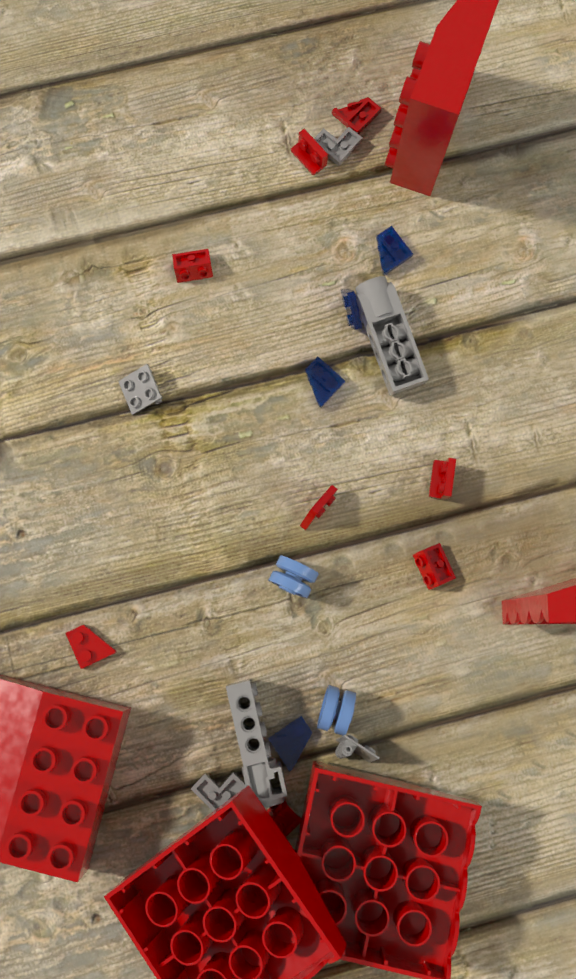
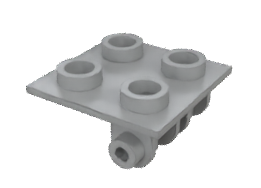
[118,364,163,415]
[335,734,380,763]

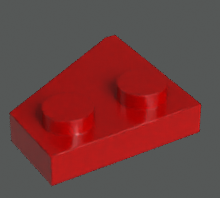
[332,97,382,134]
[300,485,338,531]
[65,625,117,669]

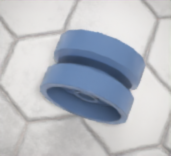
[268,555,319,599]
[317,685,356,736]

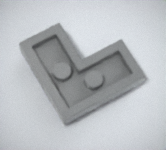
[314,127,362,166]
[191,772,246,811]

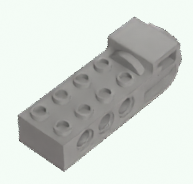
[353,276,429,396]
[226,679,287,808]

